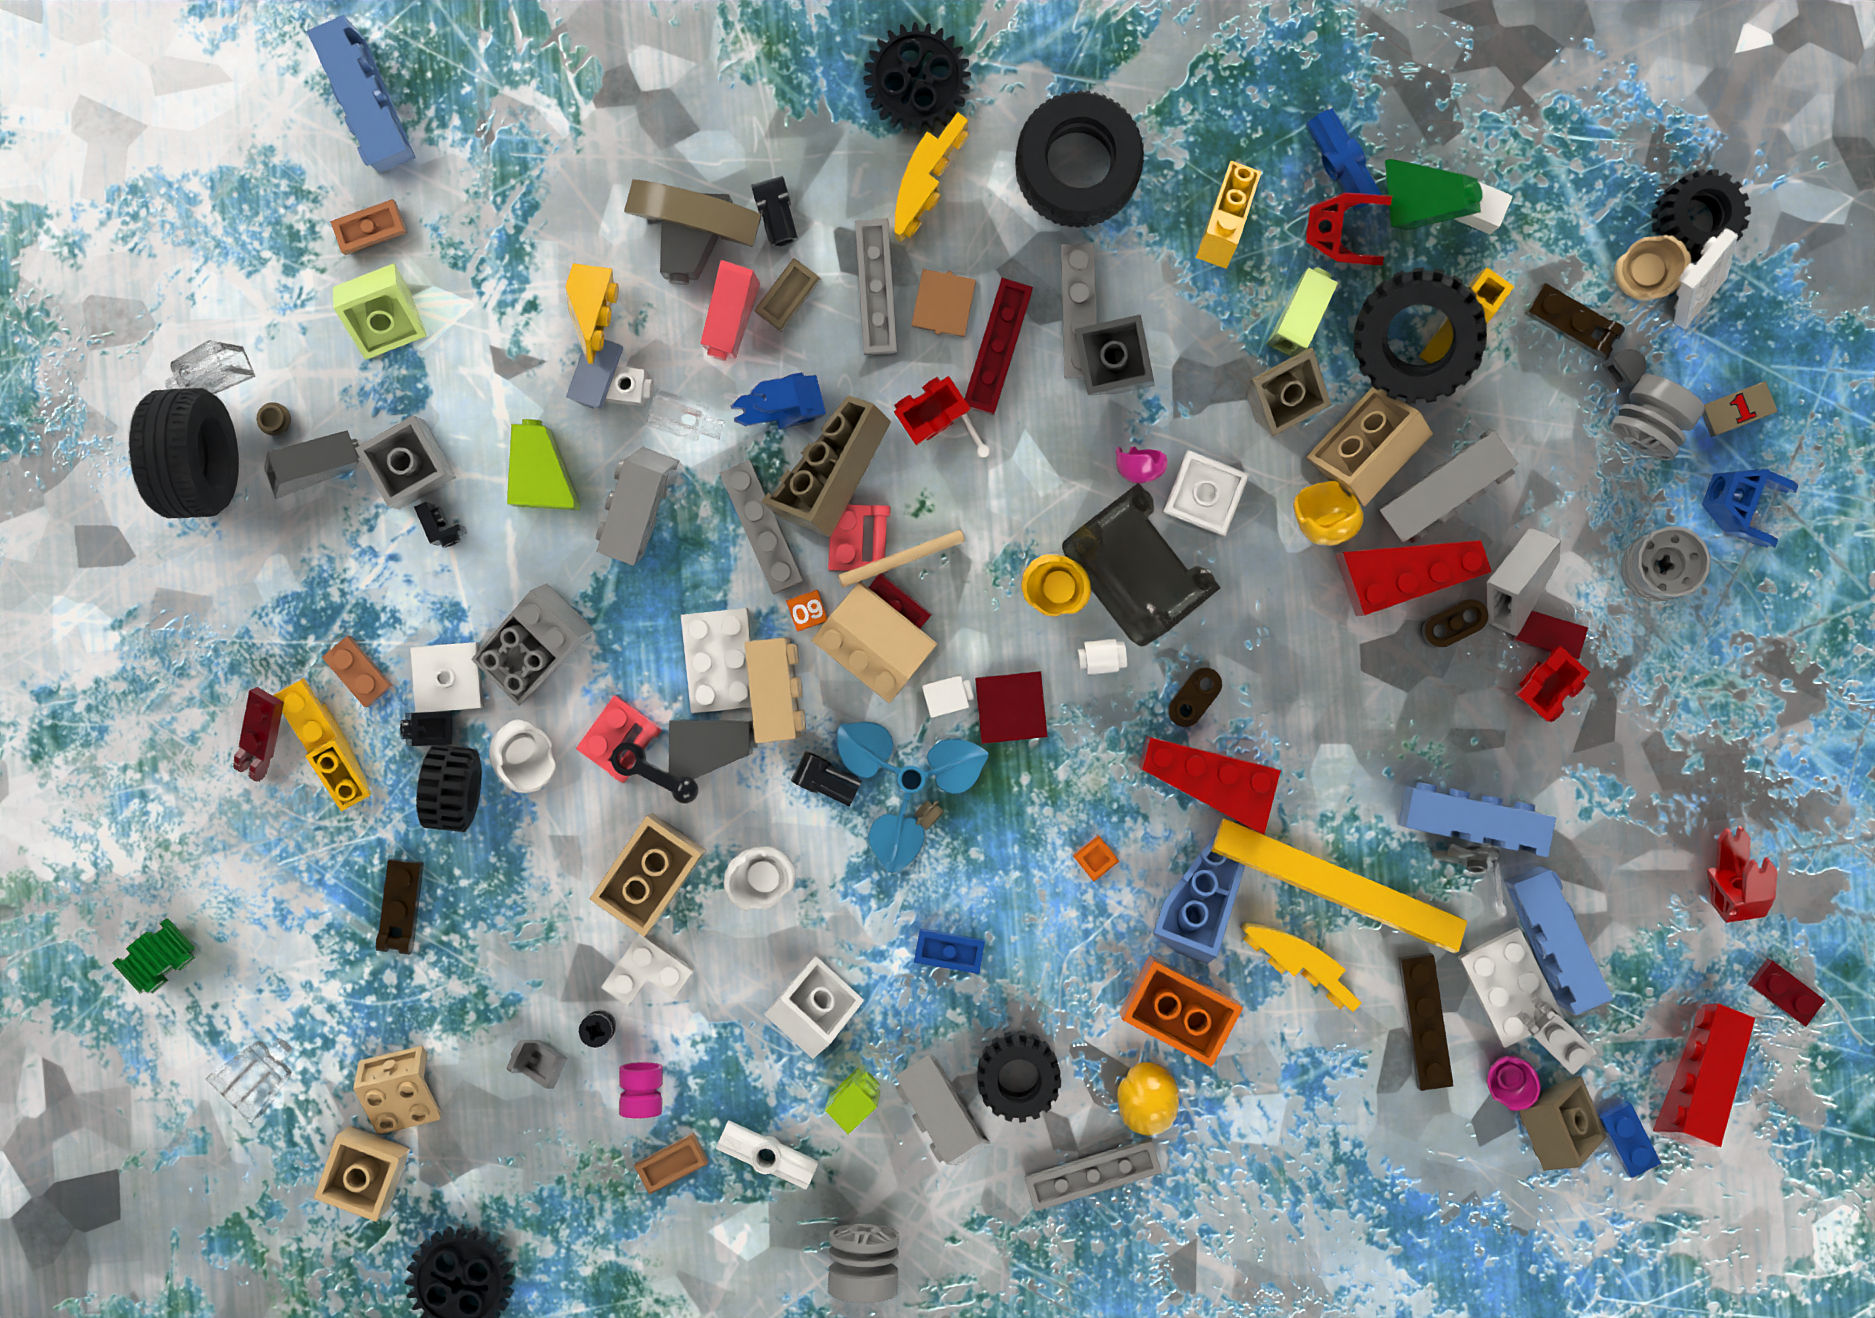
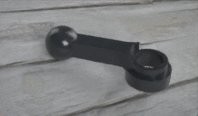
[611,742,699,804]

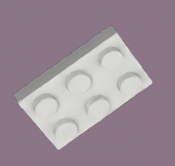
[1674,228,1738,329]
[681,608,751,713]
[1457,928,1564,1048]

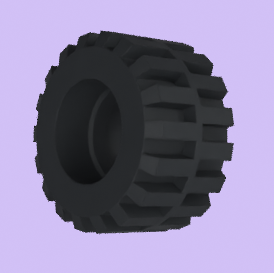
[1652,169,1751,262]
[416,744,482,832]
[977,1031,1061,1123]

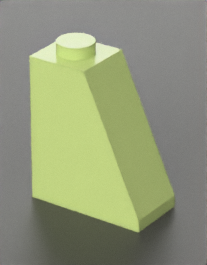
[1266,267,1338,358]

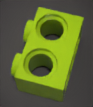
[825,1067,880,1135]

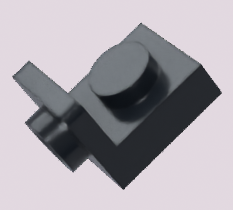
[414,502,468,548]
[400,712,452,746]

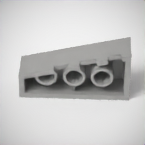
[1379,429,1519,543]

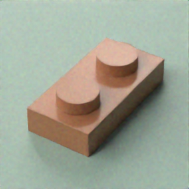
[330,199,407,255]
[322,636,393,707]

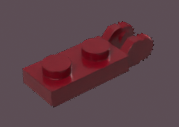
[233,687,284,782]

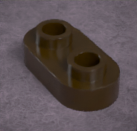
[1422,599,1488,647]
[1167,667,1222,727]

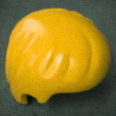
[1293,481,1364,546]
[1021,554,1091,617]
[1117,1062,1179,1136]

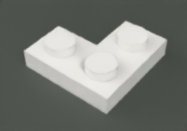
[601,934,695,1006]

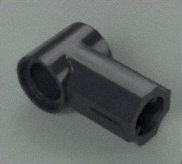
[751,176,798,248]
[791,751,862,807]

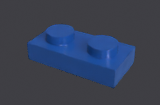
[914,928,985,974]
[1598,1101,1662,1178]

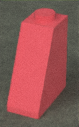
[700,260,760,361]

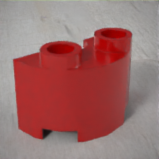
[893,376,971,446]
[1515,646,1590,722]

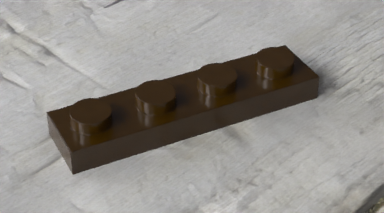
[1398,953,1454,1091]

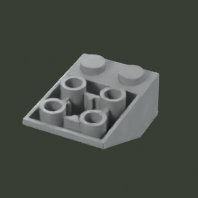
[471,584,594,705]

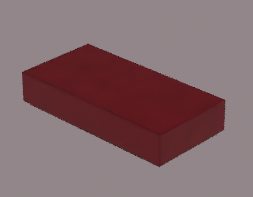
[1512,611,1588,659]

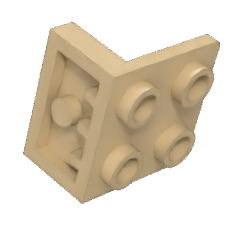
[353,1045,441,1134]

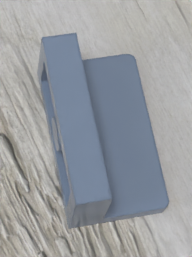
[566,339,623,409]

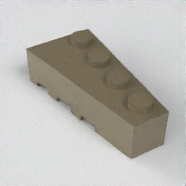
[761,395,891,537]

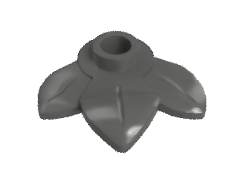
[1431,844,1500,873]

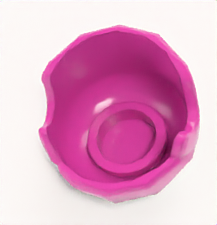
[1115,446,1168,484]
[1486,1056,1541,1111]

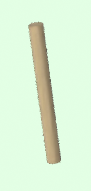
[838,529,965,588]

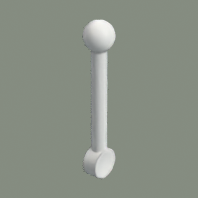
[961,414,990,458]

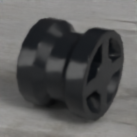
[578,1010,616,1048]

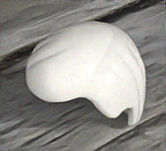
[489,719,556,793]
[724,846,796,911]

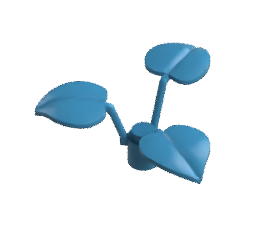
[837,722,989,873]

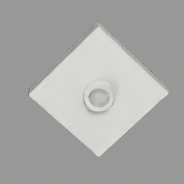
[1162,450,1249,536]
[410,642,484,713]

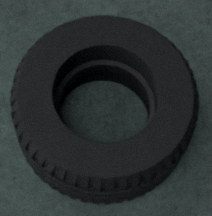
[1015,90,1144,228]
[129,388,239,519]

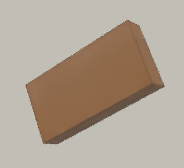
[634,1132,709,1195]

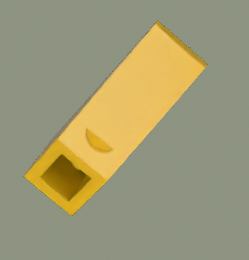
[1195,161,1261,269]
[565,263,619,364]
[1418,267,1515,364]

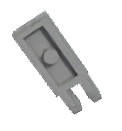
[1516,996,1597,1075]

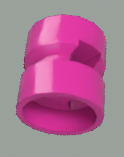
[619,1062,663,1118]

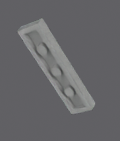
[855,218,897,355]
[1060,243,1097,379]
[720,460,804,594]
[1025,1138,1162,1211]

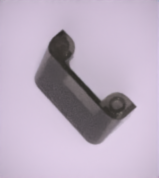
[1062,483,1221,647]

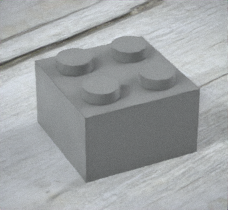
[355,415,457,510]

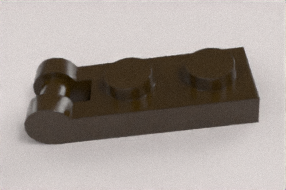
[1524,283,1625,359]
[375,858,424,955]

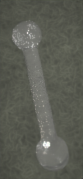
[1493,848,1508,918]

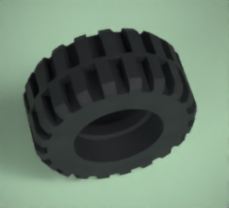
[1353,267,1487,404]

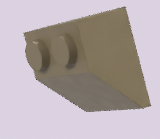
[1246,347,1331,436]
[1519,1076,1607,1170]

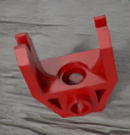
[1306,192,1392,265]
[1707,826,1778,923]

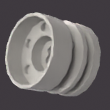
[1610,374,1705,461]
[1621,526,1711,602]
[828,1224,899,1303]

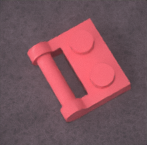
[828,504,891,573]
[576,695,663,783]

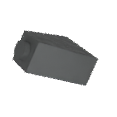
[660,193,733,285]
[264,430,360,499]
[669,720,758,779]

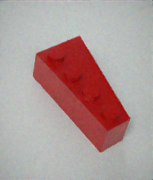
[1335,540,1492,616]
[1138,736,1281,835]
[1653,1003,1755,1147]

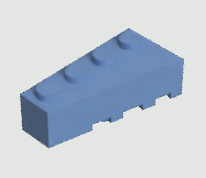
[306,15,416,173]
[1398,782,1556,857]
[1504,866,1614,1015]

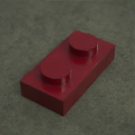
[868,573,932,629]
[1747,959,1826,1027]

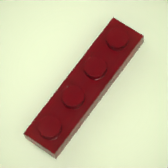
[964,277,1033,416]

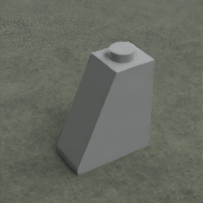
[1487,528,1561,636]

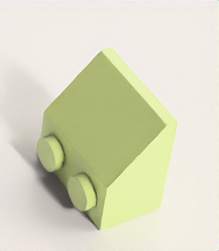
[333,263,426,360]

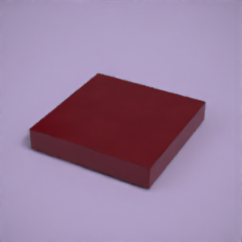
[975,671,1048,744]

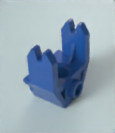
[730,372,826,430]
[1702,469,1799,548]

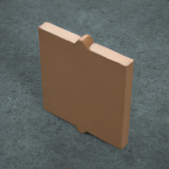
[911,269,976,337]

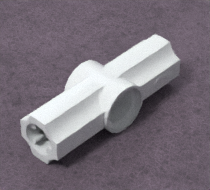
[716,1120,819,1190]

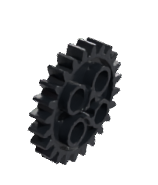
[863,22,971,134]
[405,1224,516,1318]

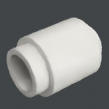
[1078,639,1127,675]

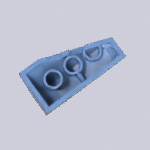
[1153,832,1245,964]

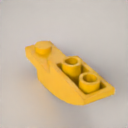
[895,112,970,243]
[272,678,371,811]
[1240,922,1362,1012]

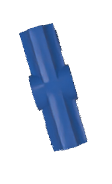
[1306,108,1382,211]

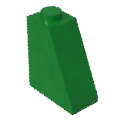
[1385,159,1483,230]

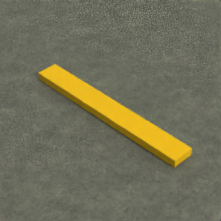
[1211,818,1467,953]

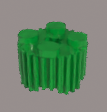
[112,918,196,994]

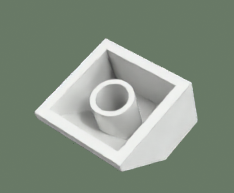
[764,956,864,1059]

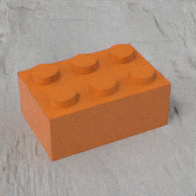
[1119,954,1243,1067]

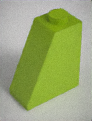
[507,419,580,510]

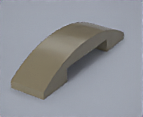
[624,179,762,247]

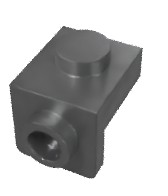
[506,1040,568,1089]

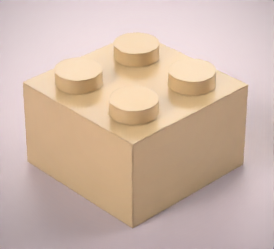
[313,1126,411,1222]

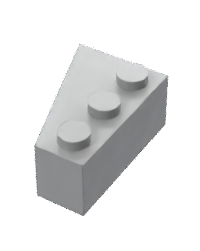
[596,447,679,566]

